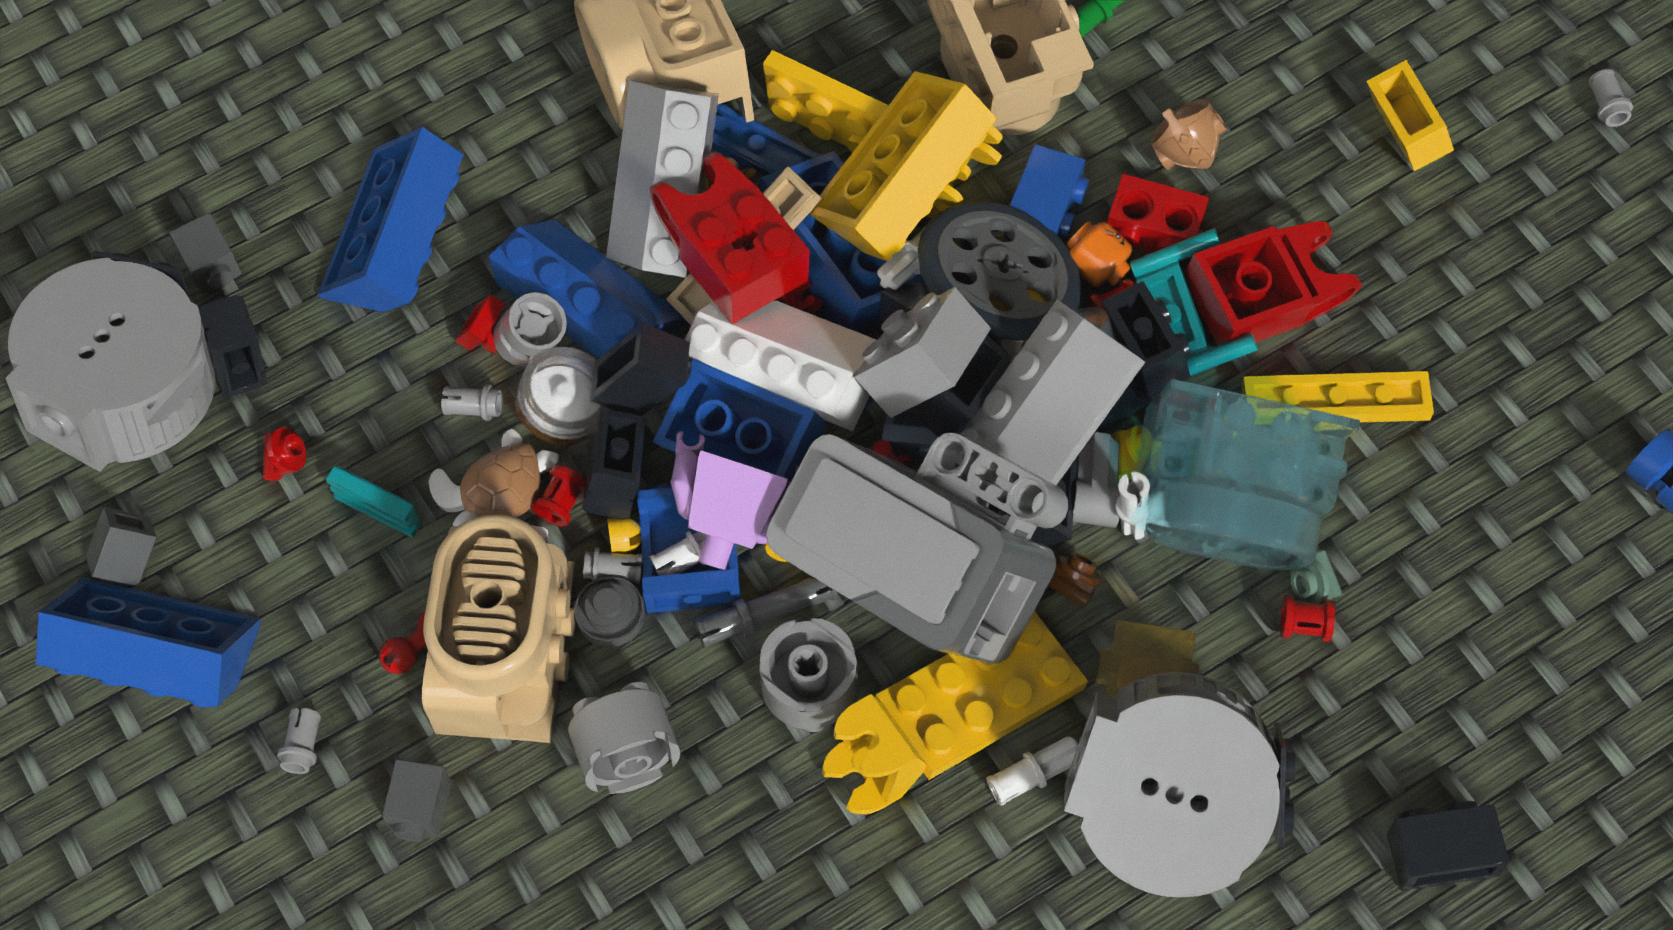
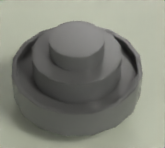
[574,576,646,647]

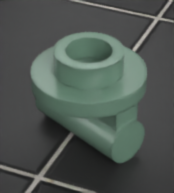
[1291,550,1343,603]

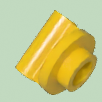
[1111,426,1159,480]

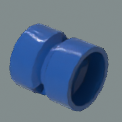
[1625,429,1673,515]

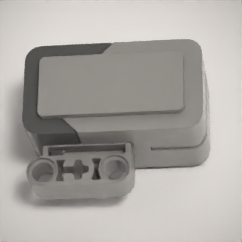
[767,433,1068,664]

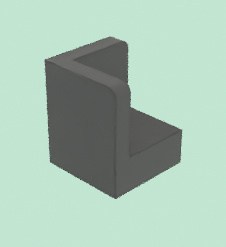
[86,507,156,586]

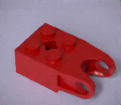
[650,152,810,324]
[1184,221,1362,346]

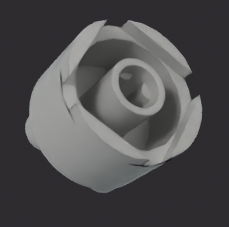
[759,618,858,732]
[568,682,680,794]

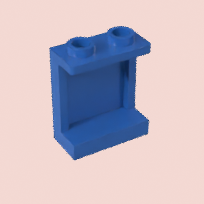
[637,484,741,613]

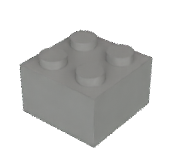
[854,287,991,418]

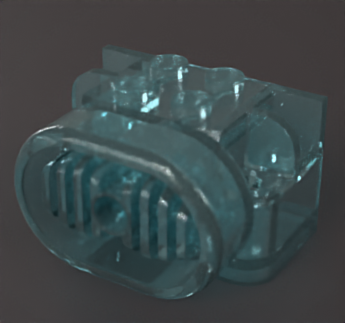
[1135,379,1360,570]

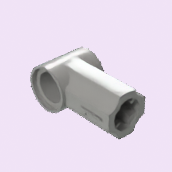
[1073,432,1120,528]

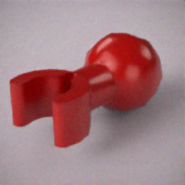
[379,611,426,674]

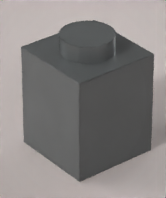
[169,212,242,294]
[382,760,452,842]

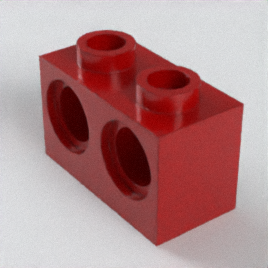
[1107,174,1209,264]

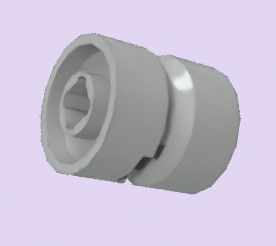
[493,292,567,367]

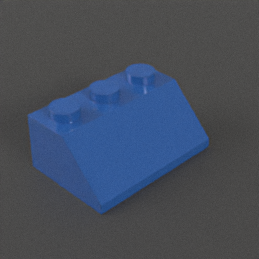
[653,359,828,485]

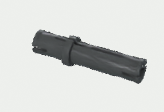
[693,577,838,649]

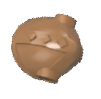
[1150,99,1228,170]

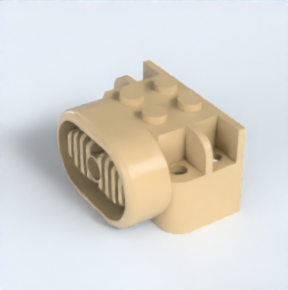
[574,0,754,130]
[927,0,1094,135]
[422,514,576,743]

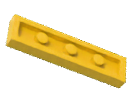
[1241,371,1434,426]

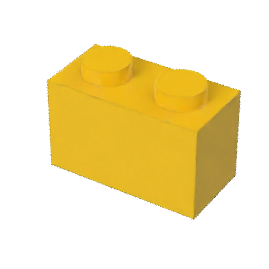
[1366,60,1454,171]

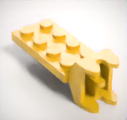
[763,50,1003,219]
[822,611,1088,814]

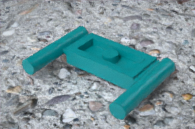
[1130,228,1258,376]

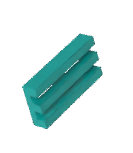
[326,466,421,538]

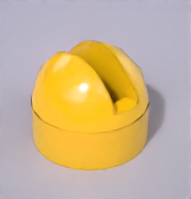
[607,518,641,554]

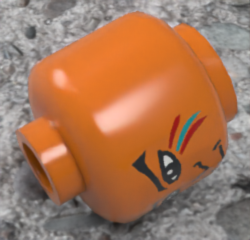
[1066,221,1132,288]

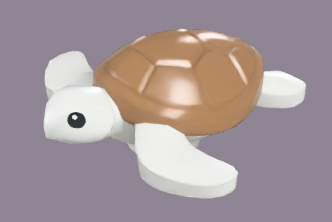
[429,429,559,542]

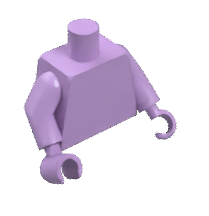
[671,432,799,570]

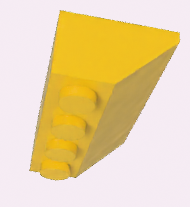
[809,71,997,262]

